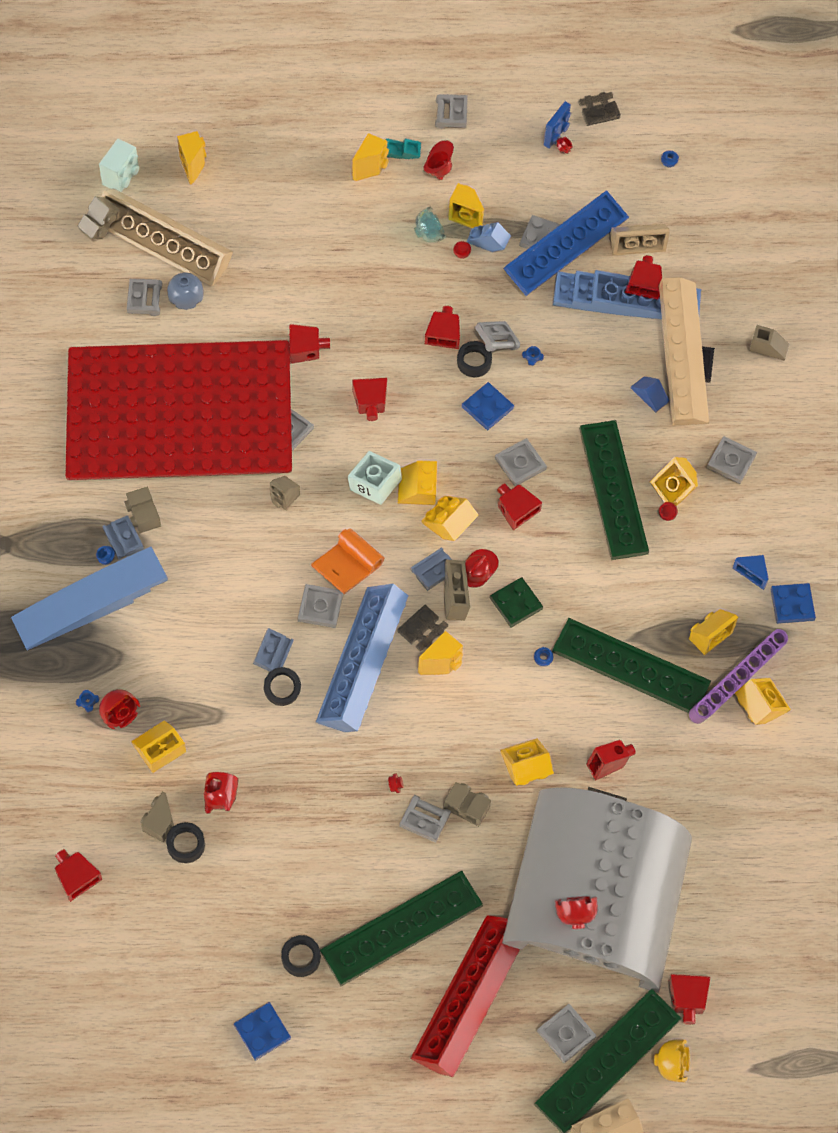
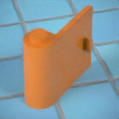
[311,528,385,594]

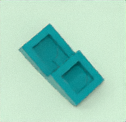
[385,138,421,159]

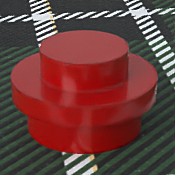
[557,136,573,154]
[453,241,471,259]
[659,502,678,521]
[388,773,404,793]

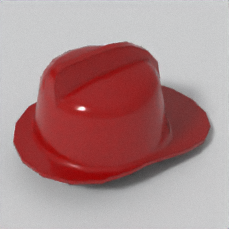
[424,140,454,180]
[465,549,499,588]

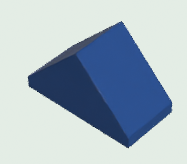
[631,376,669,413]
[732,555,769,590]

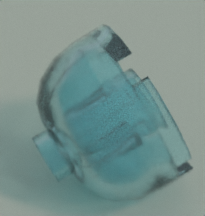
[414,206,447,243]

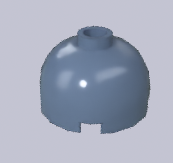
[167,272,204,310]

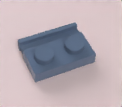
[102,515,144,560]
[411,547,452,591]
[253,628,294,672]

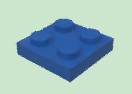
[544,101,571,149]
[462,382,514,431]
[771,583,816,624]
[233,1002,291,1061]

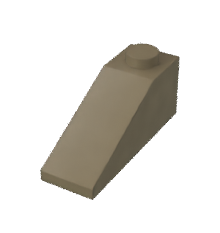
[444,559,470,621]

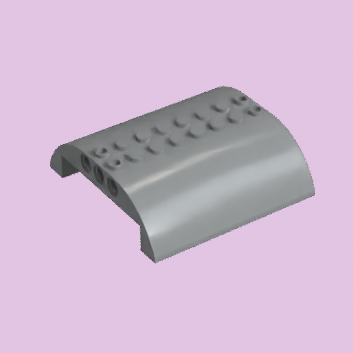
[502,788,692,993]

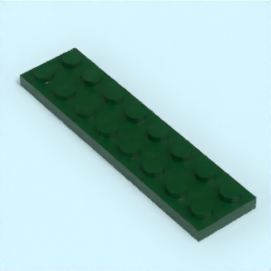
[579,420,649,560]
[552,618,711,713]
[320,871,483,987]
[534,989,682,1133]

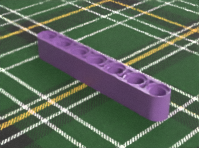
[689,629,788,724]

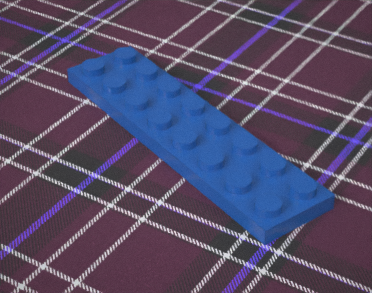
[503,190,629,296]

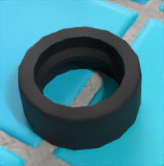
[457,341,492,378]
[263,667,301,706]
[166,822,205,864]
[281,935,321,977]

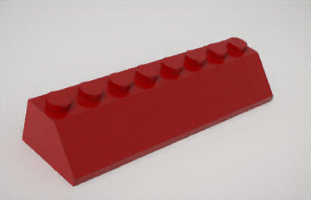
[411,915,520,1077]

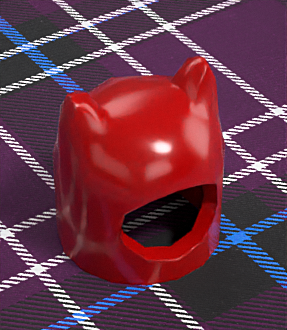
[204,772,239,814]

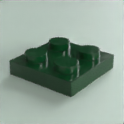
[490,577,543,628]

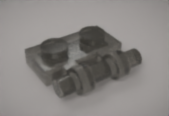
[578,92,621,126]
[398,604,448,652]

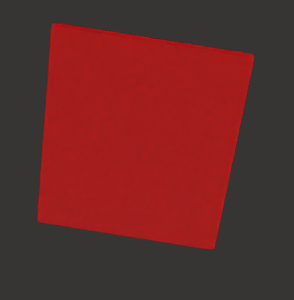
[65,340,292,480]

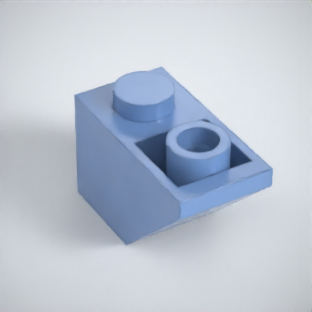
[467,222,511,252]

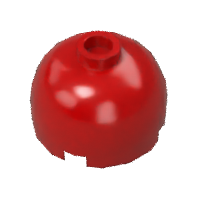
[99,689,140,729]
[555,896,598,929]

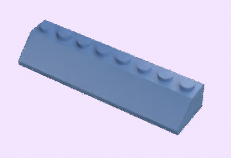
[316,584,409,732]

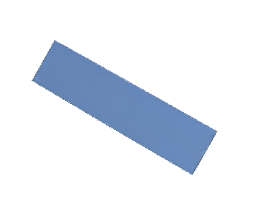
[553,270,701,319]
[11,547,168,650]

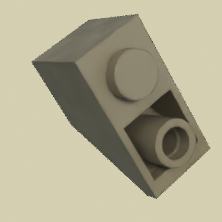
[749,325,789,361]
[270,476,300,510]
[140,791,174,843]

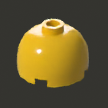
[654,1039,690,1083]

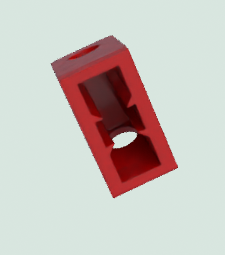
[625,255,662,300]
[425,305,460,349]
[289,324,330,364]
[352,378,387,421]
[497,483,542,531]
[586,740,636,781]
[54,849,103,902]
[669,974,711,1025]

